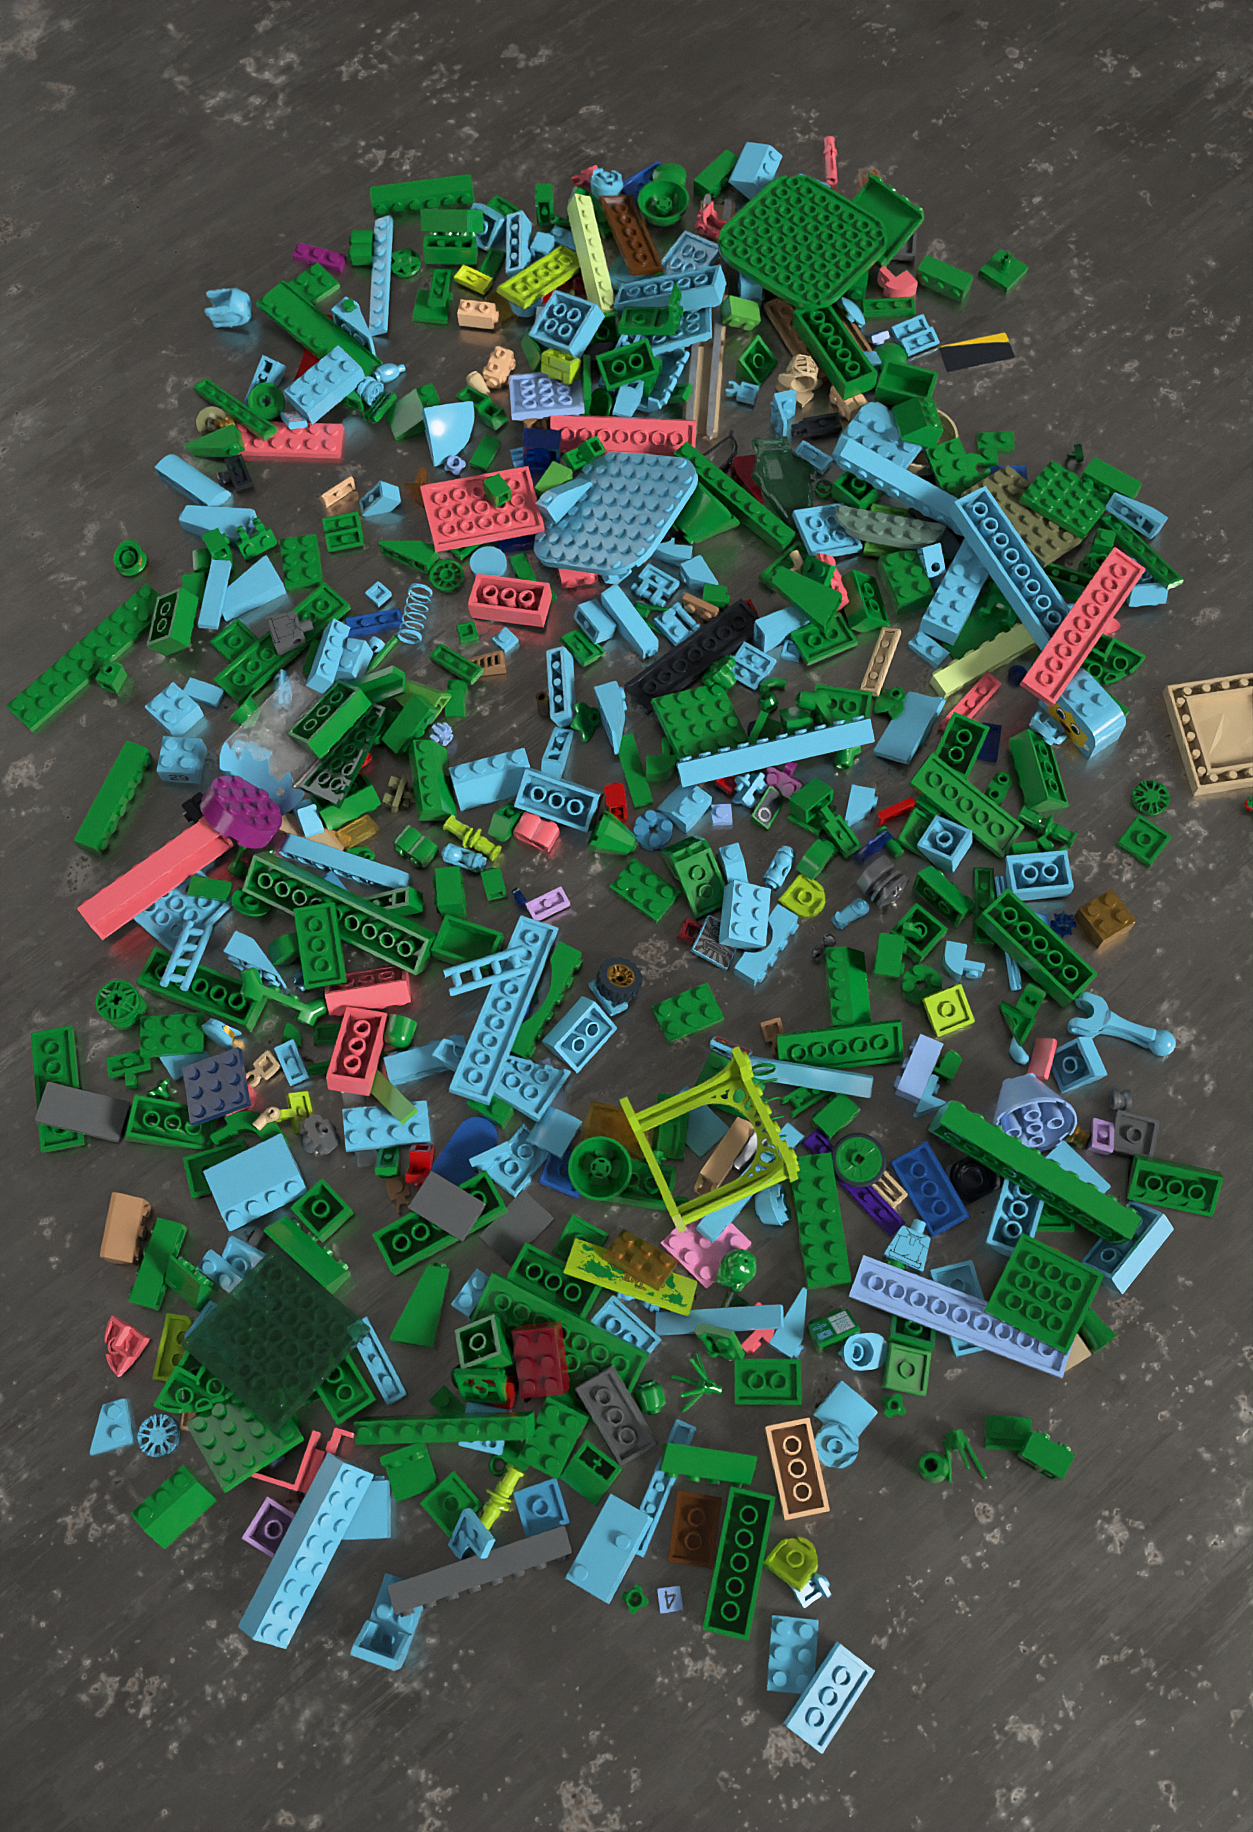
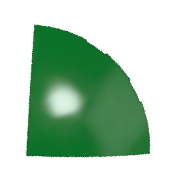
[1079,633,1146,685]
[153,1344,246,1414]

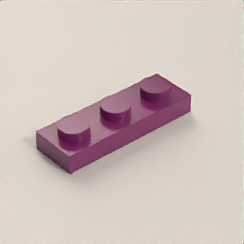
[292,242,347,272]

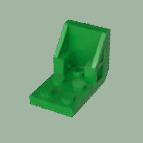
[659,834,725,918]

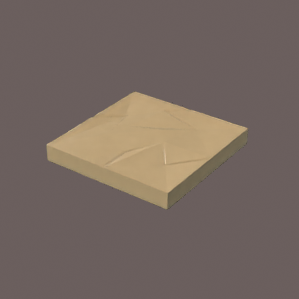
[1162,672,1253,796]

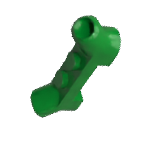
[795,688,861,769]
[239,967,328,1027]

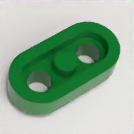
[984,771,1013,806]

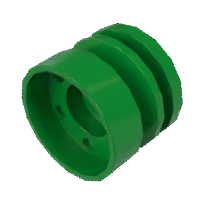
[95,980,148,1031]

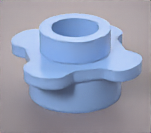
[444,456,466,475]

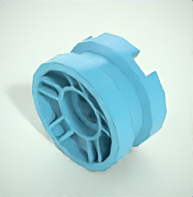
[357,376,384,406]

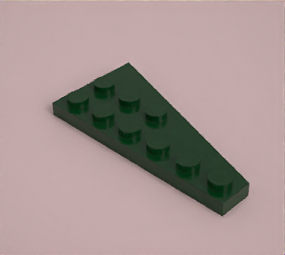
[299,702,389,809]

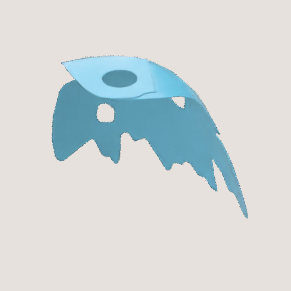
[219,743,304,815]

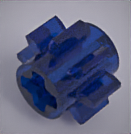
[1050,911,1076,938]

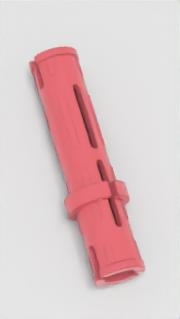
[823,136,838,185]

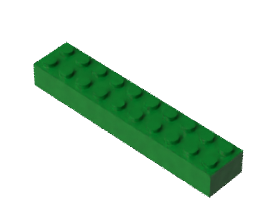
[242,851,437,975]
[928,1100,1142,1245]

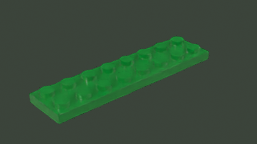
[213,582,351,705]

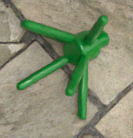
[670,1353,722,1412]

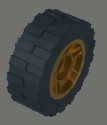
[595,957,643,1004]

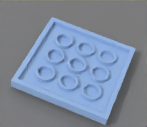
[509,372,585,421]

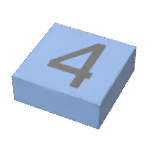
[657,1586,683,1613]

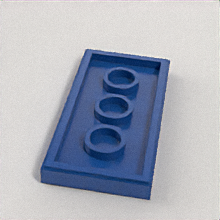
[890,1141,970,1238]

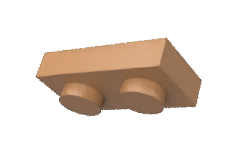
[682,593,719,621]

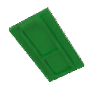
[651,1093,690,1160]

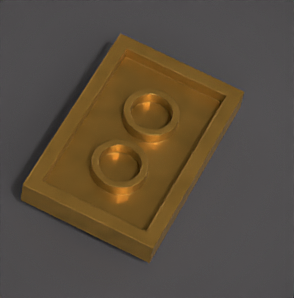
[602,1228,679,1291]

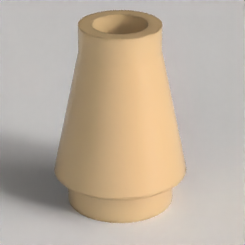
[466,371,490,396]

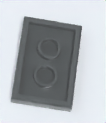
[408,1171,486,1242]
[479,1189,555,1266]

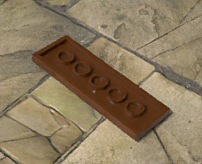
[599,195,664,275]

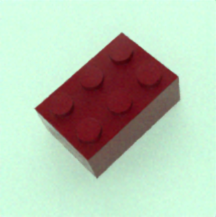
[512,1321,570,1398]

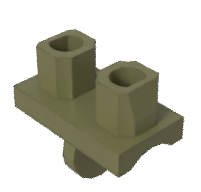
[382,774,415,814]

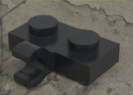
[216,454,253,492]

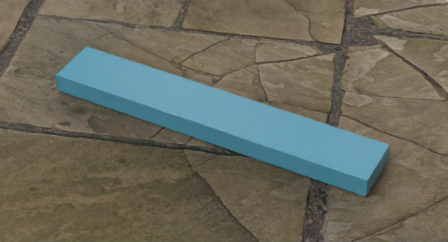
[749,1056,874,1098]
[655,1304,783,1335]
[636,1419,696,1557]

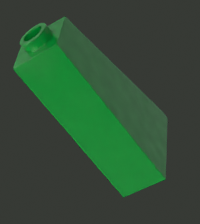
[771,566,843,633]
[390,1263,451,1350]

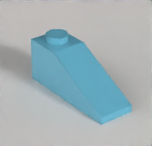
[243,355,287,408]
[535,478,593,524]
[1106,493,1168,539]
[541,727,574,778]
[768,1287,807,1359]

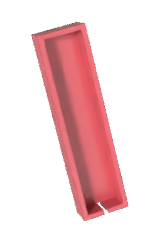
[77,816,234,940]

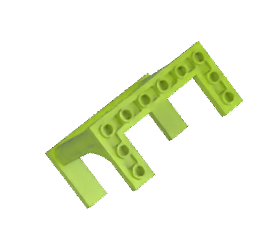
[619,1046,800,1233]

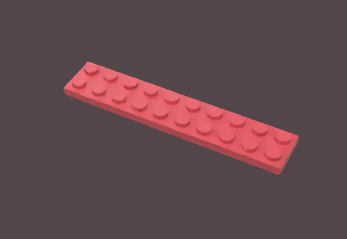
[1019,547,1146,707]

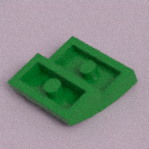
[322,511,365,553]

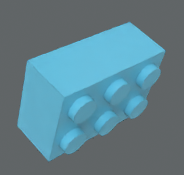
[719,880,771,952]

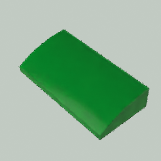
[1127,1154,1224,1217]
[599,1159,677,1212]

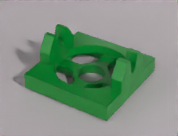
[454,1368,507,1403]

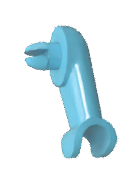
[831,898,869,930]

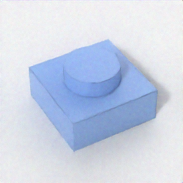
[865,329,889,345]
[711,804,732,826]

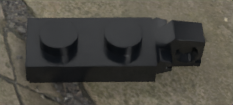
[790,412,843,437]

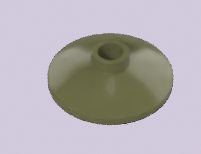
[196,407,228,437]

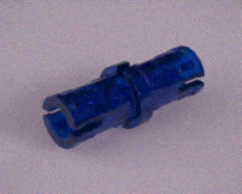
[855,828,894,863]

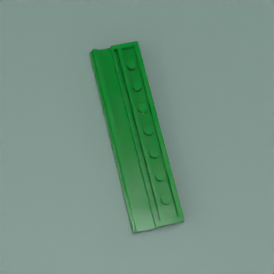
[256,280,383,390]

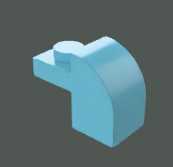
[942,941,985,981]

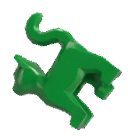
[978,580,1018,630]

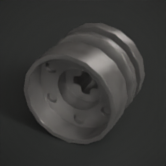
[855,855,910,909]

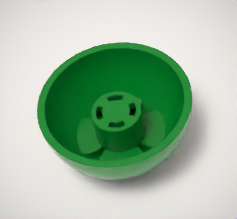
[638,179,689,227]
[568,1136,632,1201]

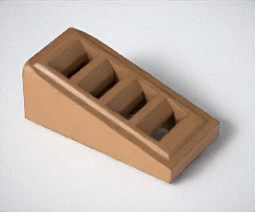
[468,651,506,676]

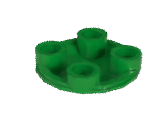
[653,162,687,186]
[873,342,907,370]

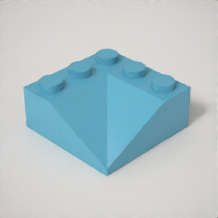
[528,290,605,359]

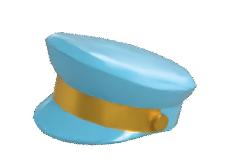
[202,1018,242,1051]

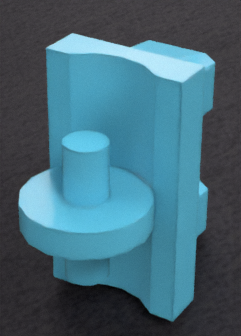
[732,772,768,808]

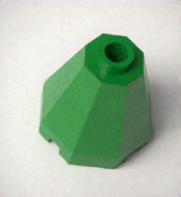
[586,810,637,855]

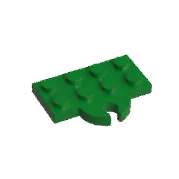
[924,437,991,499]

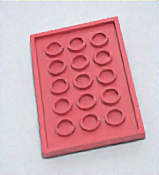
[420,466,545,552]

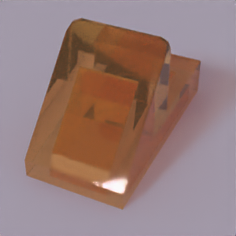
[404,467,428,508]

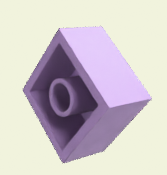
[242,1497,296,1558]

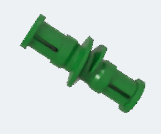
[1016,805,1078,848]

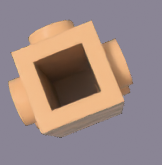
[457,299,499,329]
[482,346,516,390]

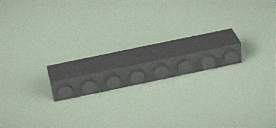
[387,1525,572,1618]

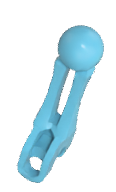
[1067,992,1176,1056]

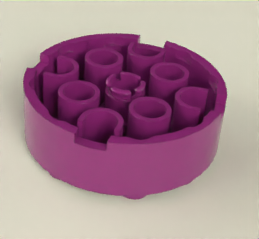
[200,775,282,849]

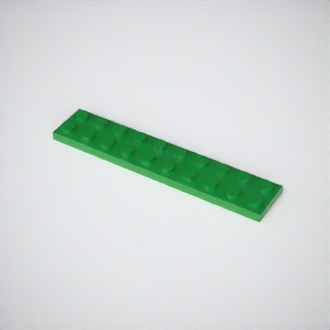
[5,583,161,732]

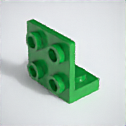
[379,1443,438,1502]

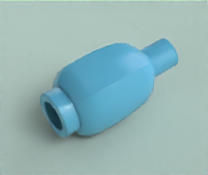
[373,363,406,384]

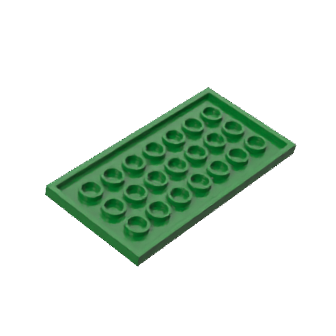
[456,1271,650,1425]

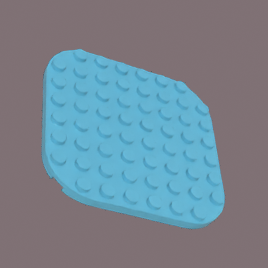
[534,451,698,576]

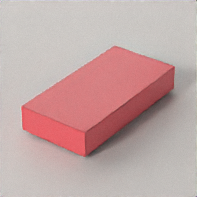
[1027,1038,1058,1080]

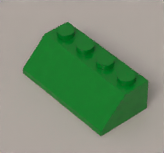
[287,679,372,759]
[1008,729,1069,812]
[408,740,457,821]
[824,946,871,1027]
[263,1215,350,1294]
[659,1443,757,1489]

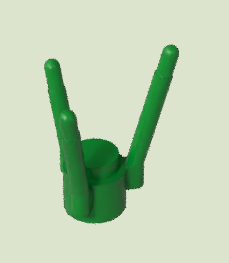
[633,602,669,638]
[226,845,274,878]
[942,1429,987,1483]

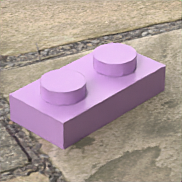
[525,887,570,921]

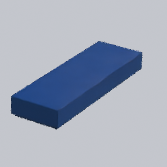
[345,608,404,638]

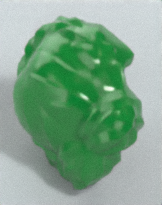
[716,1248,757,1293]

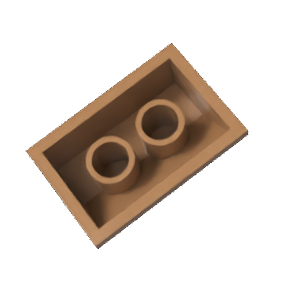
[99,1192,151,1266]

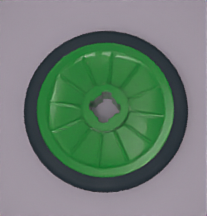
[831,1133,887,1188]

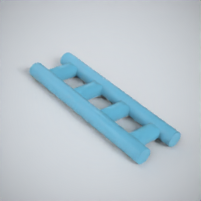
[160,920,213,991]
[443,945,530,996]

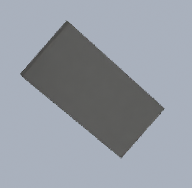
[34,1082,131,1143]
[574,1365,659,1466]

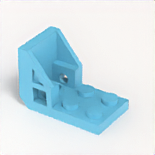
[350,1573,423,1670]

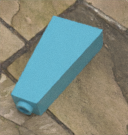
[179,505,257,548]
[221,555,286,622]
[601,584,658,660]
[753,606,811,653]

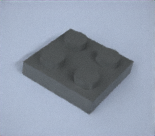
[1113,1109,1160,1158]

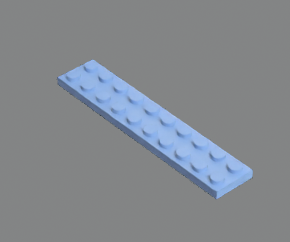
[849,1255,1074,1379]

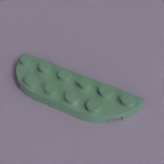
[835,505,946,549]

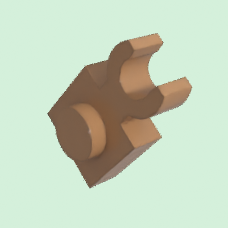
[760,1017,785,1056]
[384,1174,412,1215]

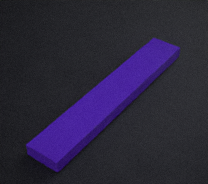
[801,1129,906,1238]

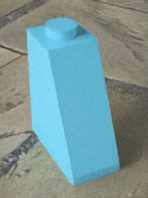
[342,1476,391,1540]

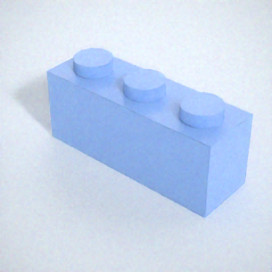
[893,1034,943,1104]

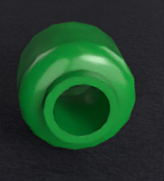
[634,1379,666,1415]

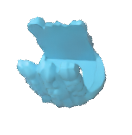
[204,287,252,328]

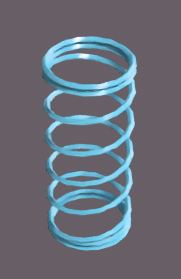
[397,583,432,644]

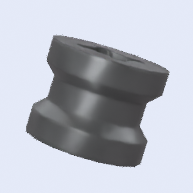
[1110,1089,1132,1110]

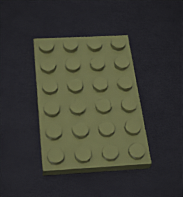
[960,465,1090,568]

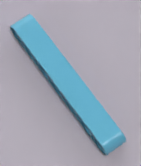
[279,834,412,891]
[696,1123,805,1243]

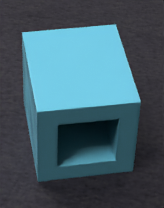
[530,232,555,261]

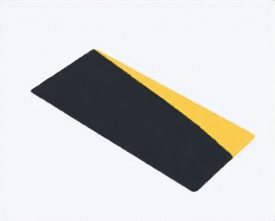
[939,333,1015,372]

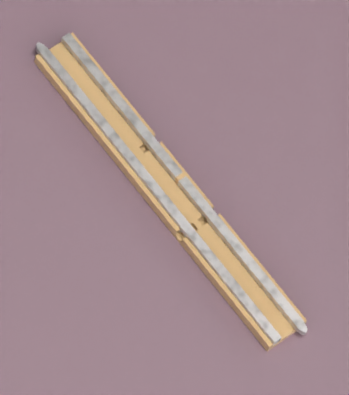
[682,194,735,440]

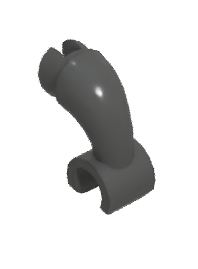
[811,933,836,960]

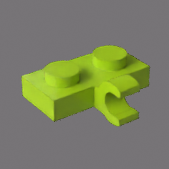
[275,1091,313,1135]

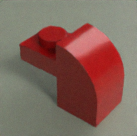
[406,1144,434,1186]

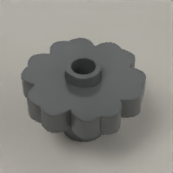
[299,1114,340,1154]

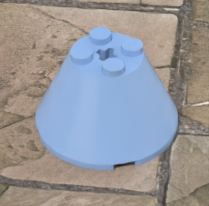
[993,1073,1077,1153]

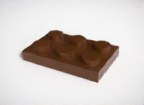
[668,1490,722,1569]

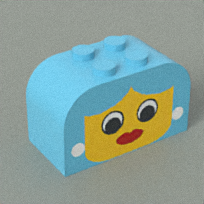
[1038,668,1126,759]

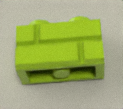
[541,348,581,385]

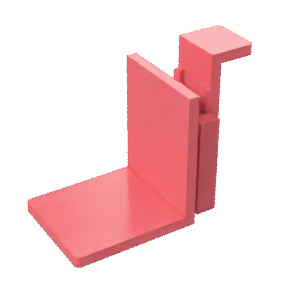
[251,1428,355,1494]

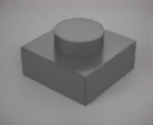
[247,1227,269,1250]

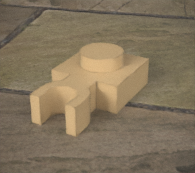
[246,1050,282,1087]

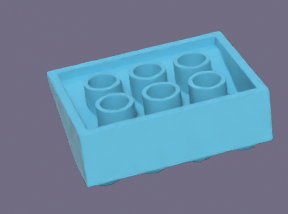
[203,1133,309,1231]

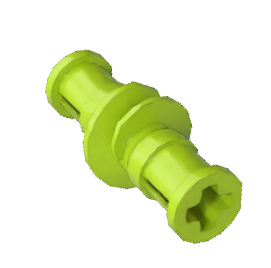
[443,815,502,861]
[478,1463,524,1532]

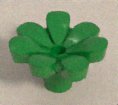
[146,1077,170,1100]

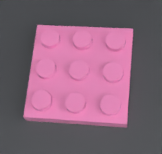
[660,1217,752,1290]

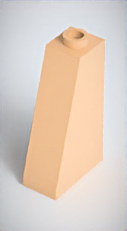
[693,1117,755,1196]

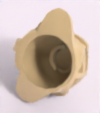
[778,354,822,393]

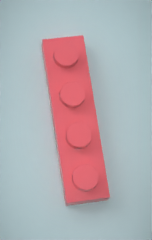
[938,672,1002,731]

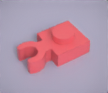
[572,165,598,188]

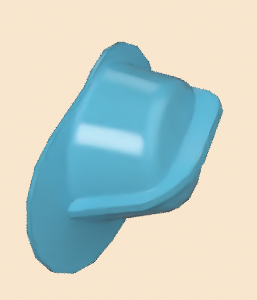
[838,1333,888,1371]

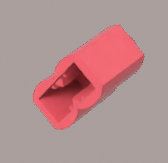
[513,812,560,853]

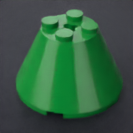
[672,481,741,544]

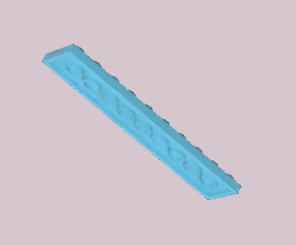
[449,915,558,1105]

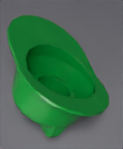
[589,388,616,417]
[227,687,260,729]

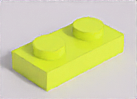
[454,265,493,295]

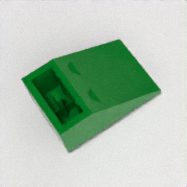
[164,1254,218,1313]

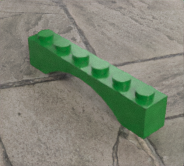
[509,942,583,1060]

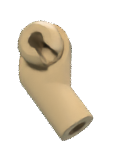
[790,550,804,574]
[252,1107,280,1131]

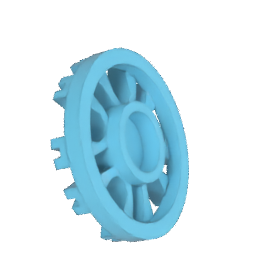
[137,1414,180,1457]

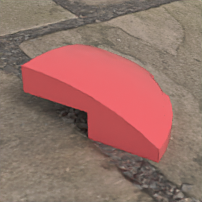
[104,1315,150,1376]

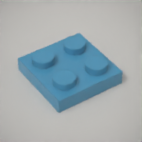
[513,1478,570,1538]

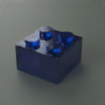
[523,428,561,470]

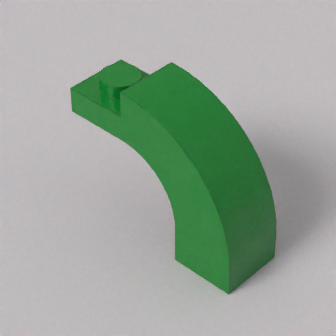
[210,1111,289,1147]

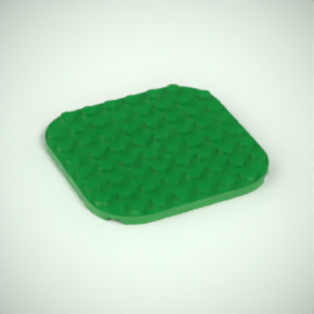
[718,174,888,309]

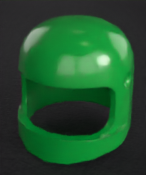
[383,1014,417,1049]

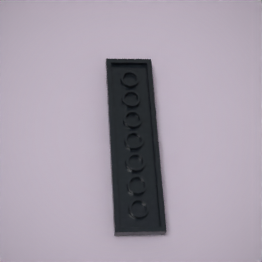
[624,598,760,715]

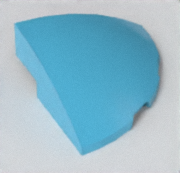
[421,401,474,467]

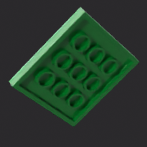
[1019,460,1111,540]
[651,683,748,762]
[984,1233,1104,1355]
[185,1372,305,1493]

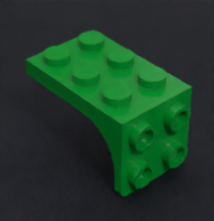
[618,284,683,336]

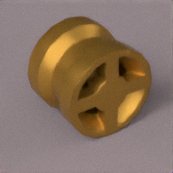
[214,416,234,430]
[1065,1123,1091,1149]

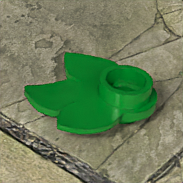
[872,687,906,720]
[570,702,600,741]
[488,1440,529,1477]

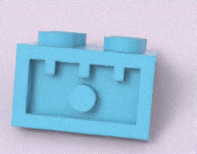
[770,389,797,444]
[459,1402,514,1455]

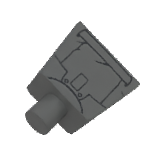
[265,612,314,656]

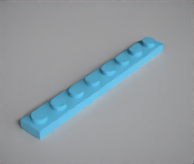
[369,215,393,336]

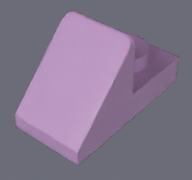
[1086,1118,1114,1155]

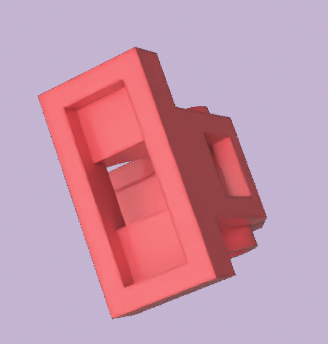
[694,201,736,244]

